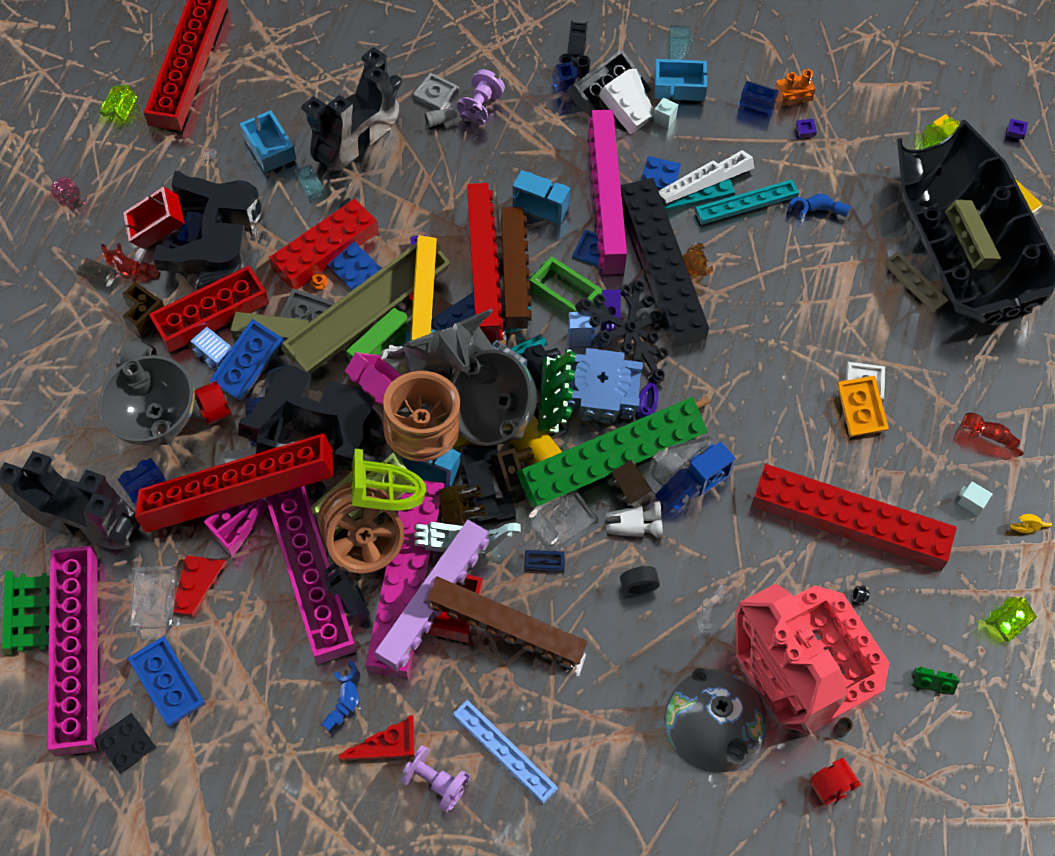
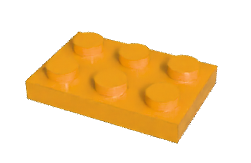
[837,376,889,438]

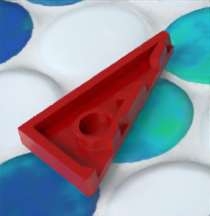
[339,715,415,761]

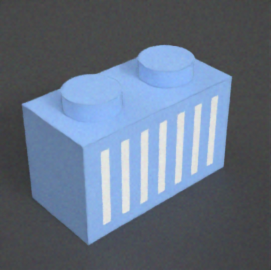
[568,312,596,348]
[191,327,232,369]

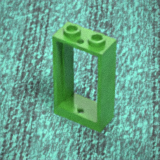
[529,256,603,316]
[347,308,410,363]

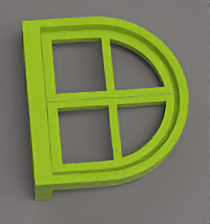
[352,449,426,511]

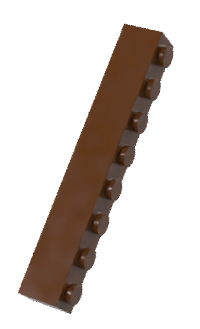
[501,207,532,329]
[423,576,587,668]

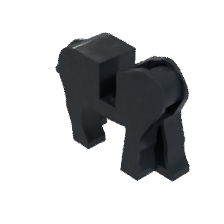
[301,47,402,172]
[153,171,262,290]
[238,365,386,473]
[0,451,140,550]

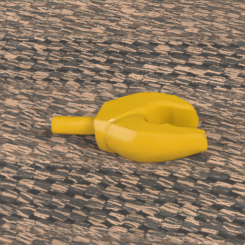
[1010,514,1052,533]

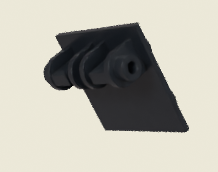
[95,712,156,773]

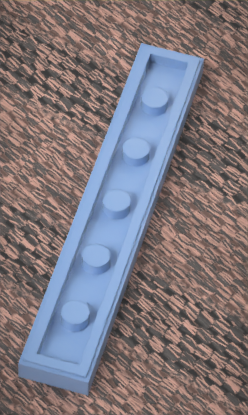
[452,700,558,804]

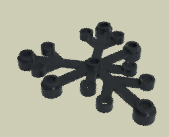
[575,280,669,385]

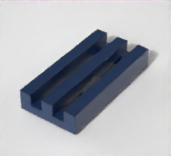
[524,550,565,573]

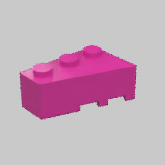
[204,498,267,558]

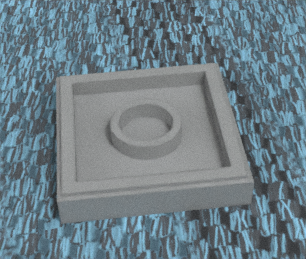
[412,72,459,110]

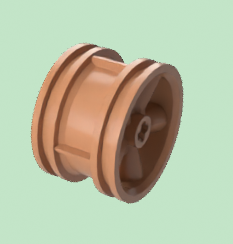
[383,371,460,461]
[318,482,404,573]

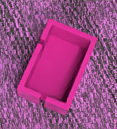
[345,352,402,405]

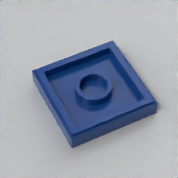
[572,229,600,267]

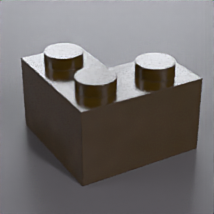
[122,282,164,337]

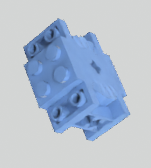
[560,348,643,424]

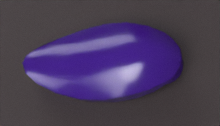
[636,382,659,418]

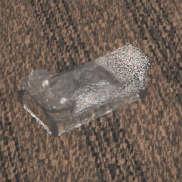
[130,566,178,640]

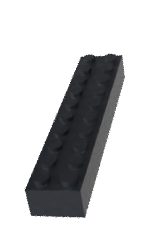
[620,178,709,347]

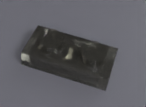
[76,257,118,288]

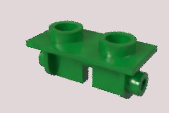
[912,666,960,695]

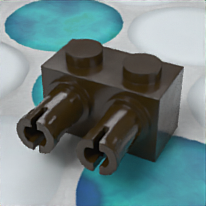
[490,447,534,493]
[612,459,656,508]
[438,485,486,526]

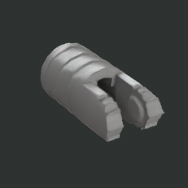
[424,108,458,128]

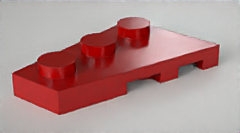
[172,555,227,617]

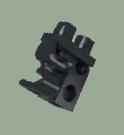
[323,563,371,620]

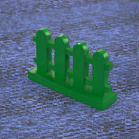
[537,349,576,435]
[2,571,50,656]

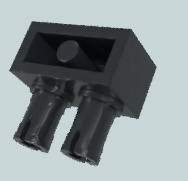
[522,344,561,390]

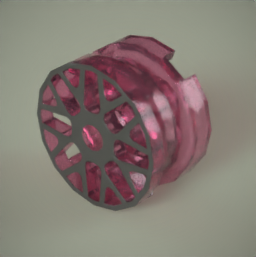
[50,177,80,205]

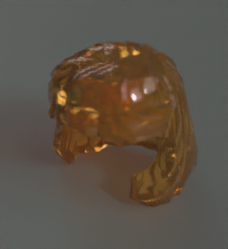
[683,243,713,276]

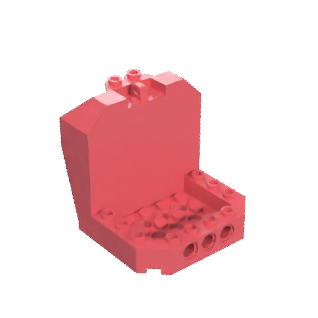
[735,584,890,736]

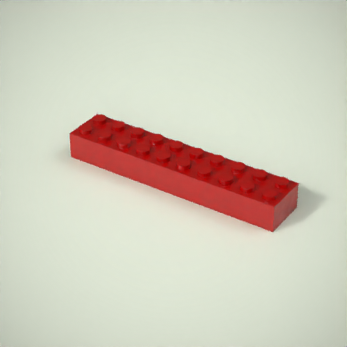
[144,0,228,131]
[467,183,503,345]
[135,433,333,533]
[751,463,957,570]

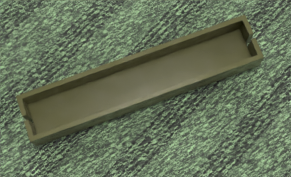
[281,235,451,374]

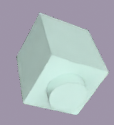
[653,98,678,129]
[957,482,993,516]

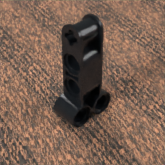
[558,20,591,78]

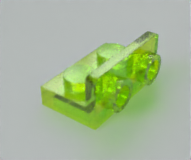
[99,84,137,121]
[922,117,959,147]
[986,596,1037,642]

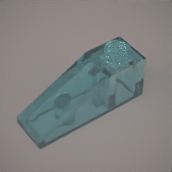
[669,25,693,60]

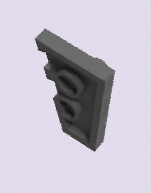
[279,288,335,322]

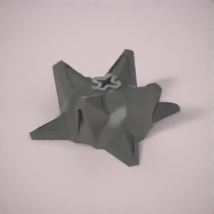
[387,309,495,381]

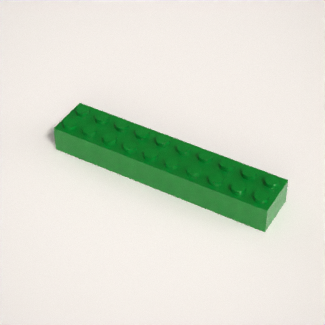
[516,397,708,508]

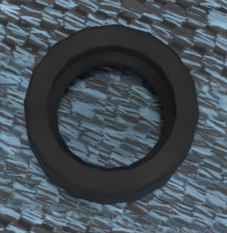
[620,566,660,596]

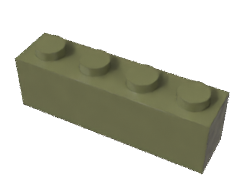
[945,200,1001,270]
[231,312,309,347]

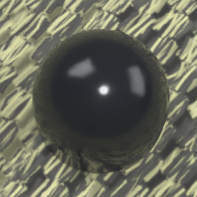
[305,481,326,499]

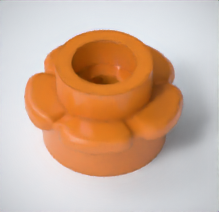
[310,274,328,291]

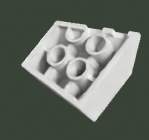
[599,69,654,135]

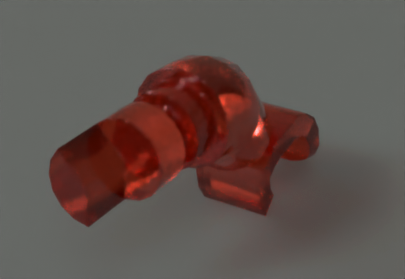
[101,243,159,277]
[960,413,1024,457]

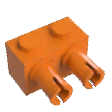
[774,69,816,107]

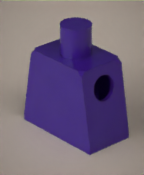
[600,290,621,332]

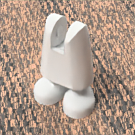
[606,501,662,538]

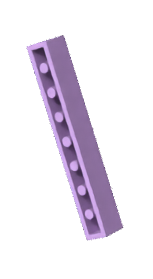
[375,520,490,671]

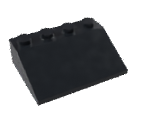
[567,49,651,119]

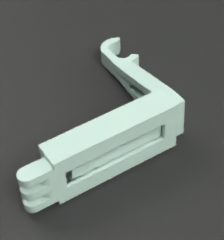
[414,522,521,557]

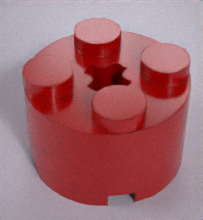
[194,380,232,425]
[809,758,862,807]

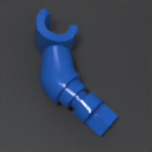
[787,194,851,220]
[320,660,360,730]

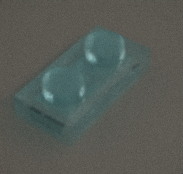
[294,164,325,200]

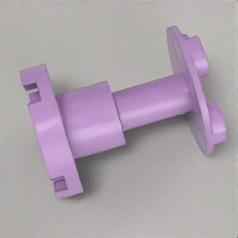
[456,69,505,125]
[402,745,471,813]

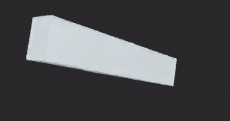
[659,150,754,203]

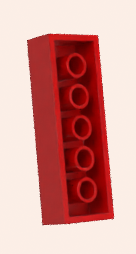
[269,199,379,290]
[149,265,269,353]

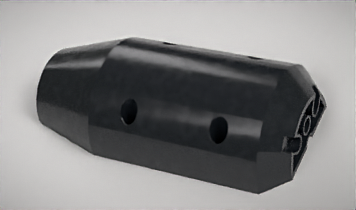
[897,119,1055,325]

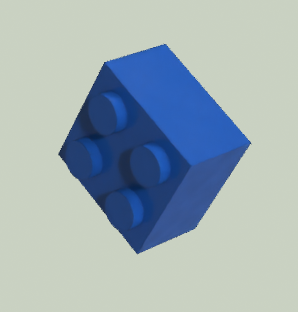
[686,441,736,496]

